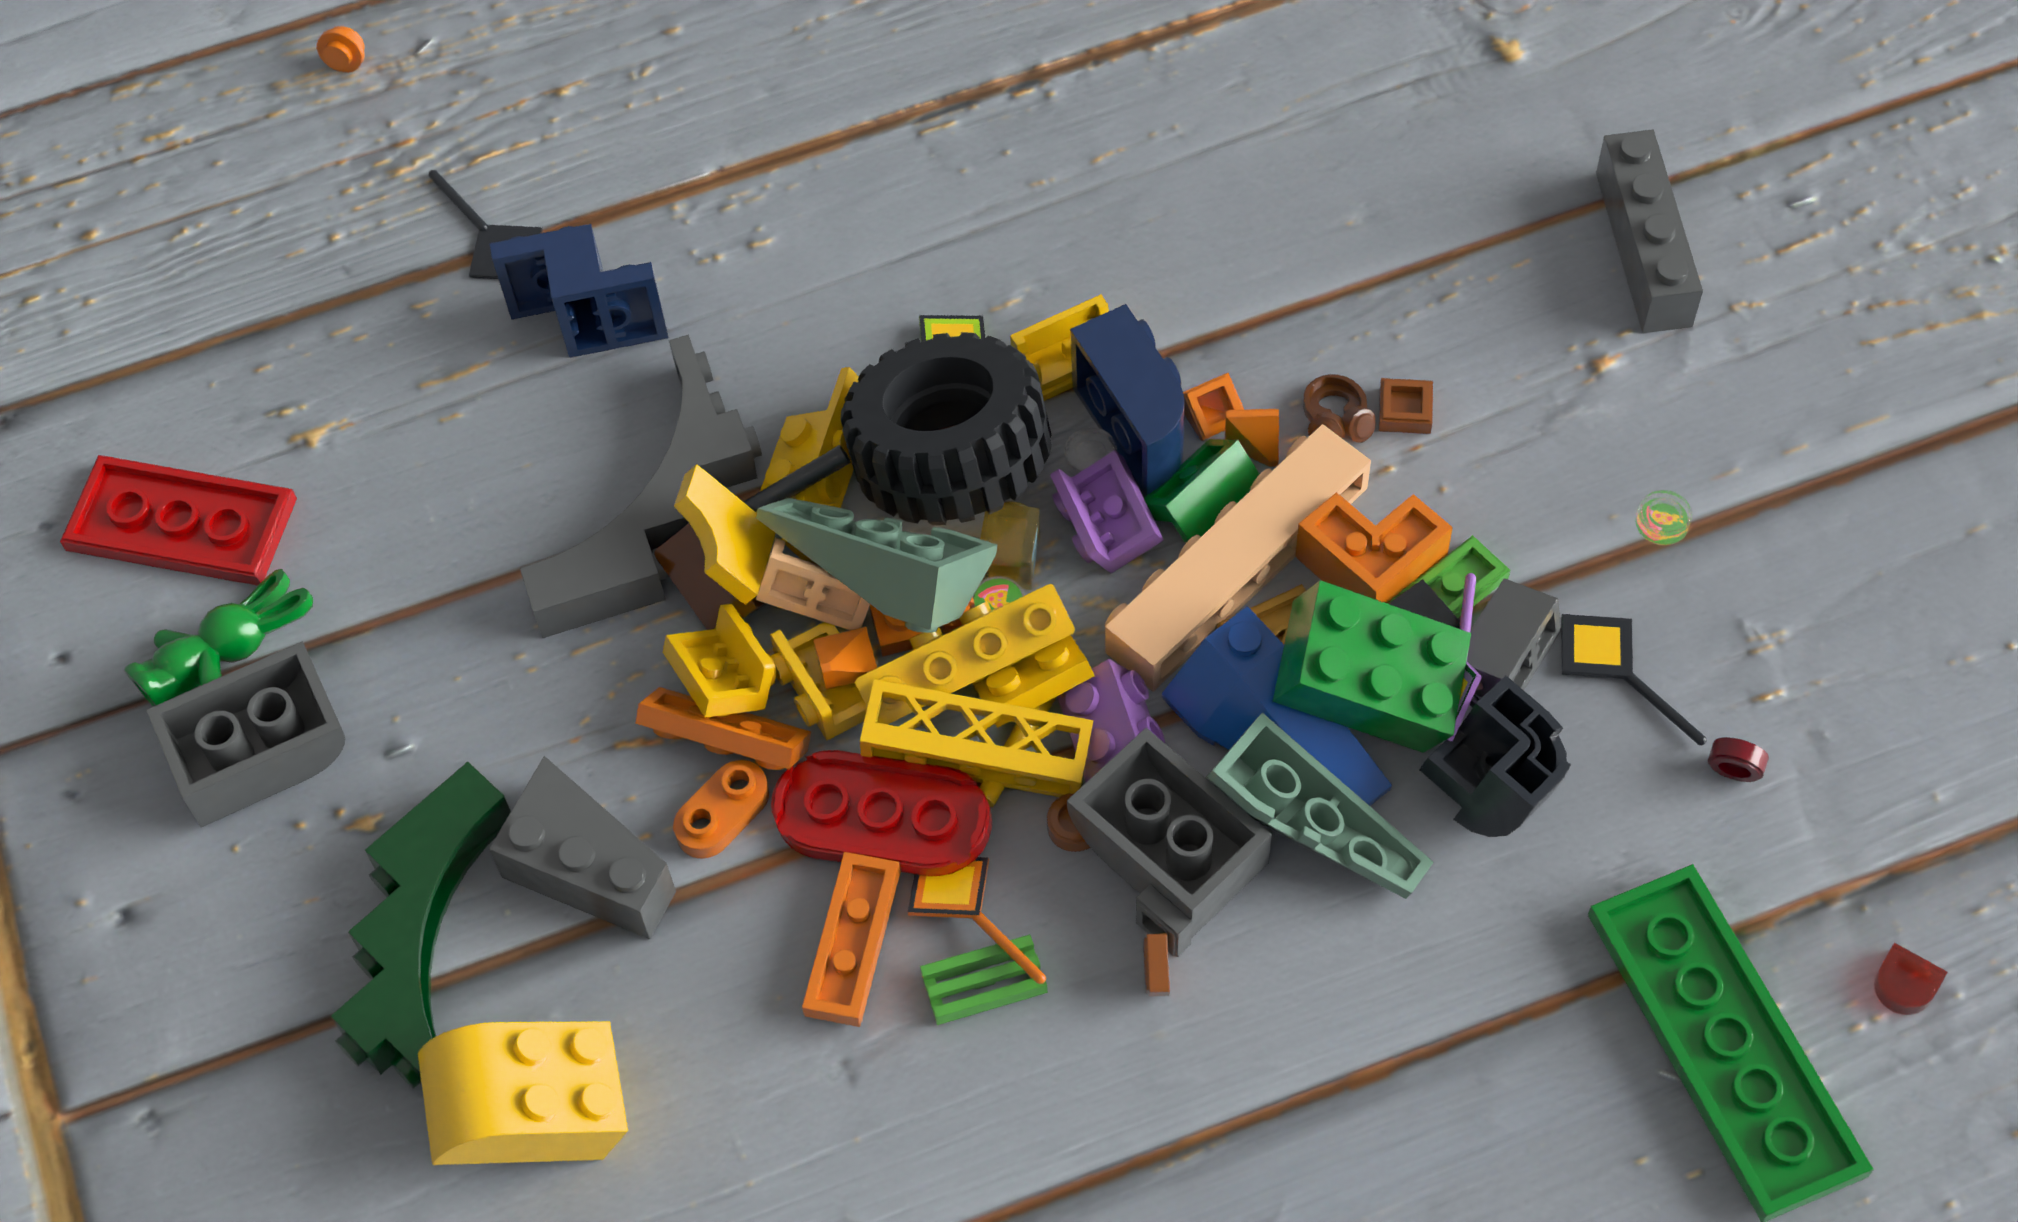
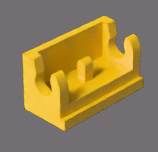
[1010,294,1109,401]

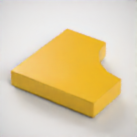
[674,464,776,605]

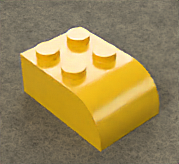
[418,1021,628,1165]

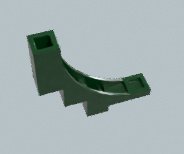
[331,761,511,1089]

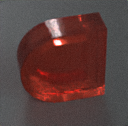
[1874,942,1948,1015]

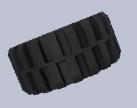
[841,332,1052,525]

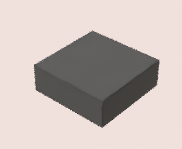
[1136,885,1192,957]

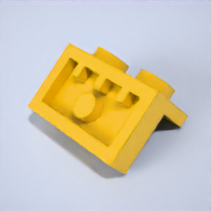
[972,635,1095,728]

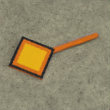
[908,857,1046,984]

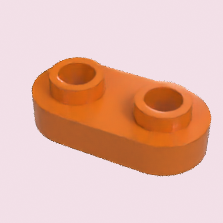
[673,760,769,859]

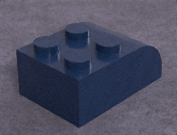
[1070,304,1184,498]

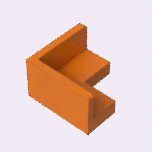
[1296,492,1453,603]

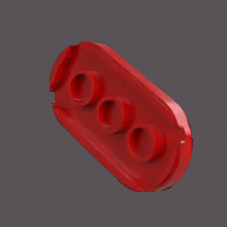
[771,750,992,876]

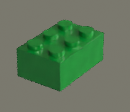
[1272,580,1471,753]

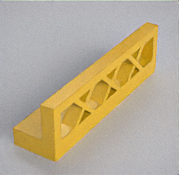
[860,679,1093,797]

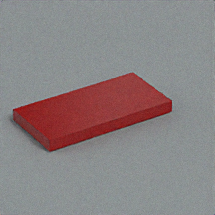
[60,455,297,586]

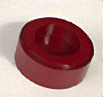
[1708,737,1769,782]

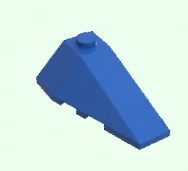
[1162,606,1392,806]

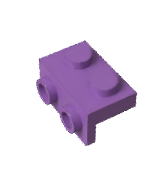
[1050,450,1164,573]
[1057,659,1165,782]

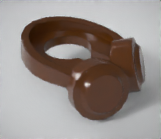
[1303,374,1376,443]

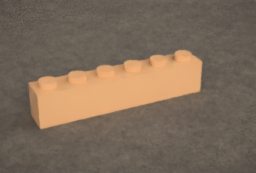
[1105,424,1371,692]

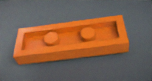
[635,687,811,770]
[802,852,901,1027]

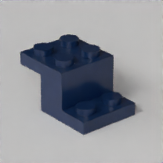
[490,224,669,358]

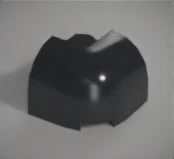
[1419,675,1571,837]

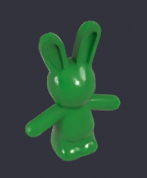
[124,569,313,707]

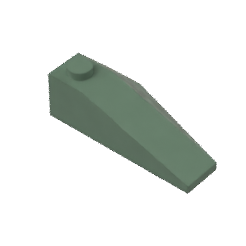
[756,498,998,633]
[1205,713,1434,899]

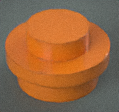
[316,26,364,73]

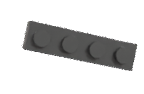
[1596,129,1703,334]

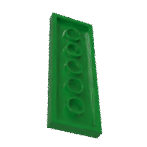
[1588,864,1874,1222]

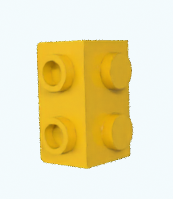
[662,604,776,718]
[770,622,867,741]

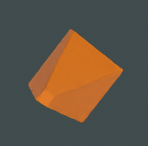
[1183,372,1244,441]
[1224,409,1279,467]
[813,627,877,690]

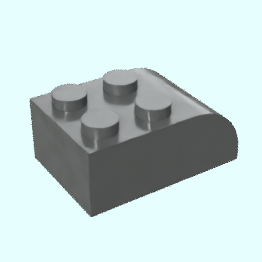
[146,641,345,827]
[1067,728,1272,937]

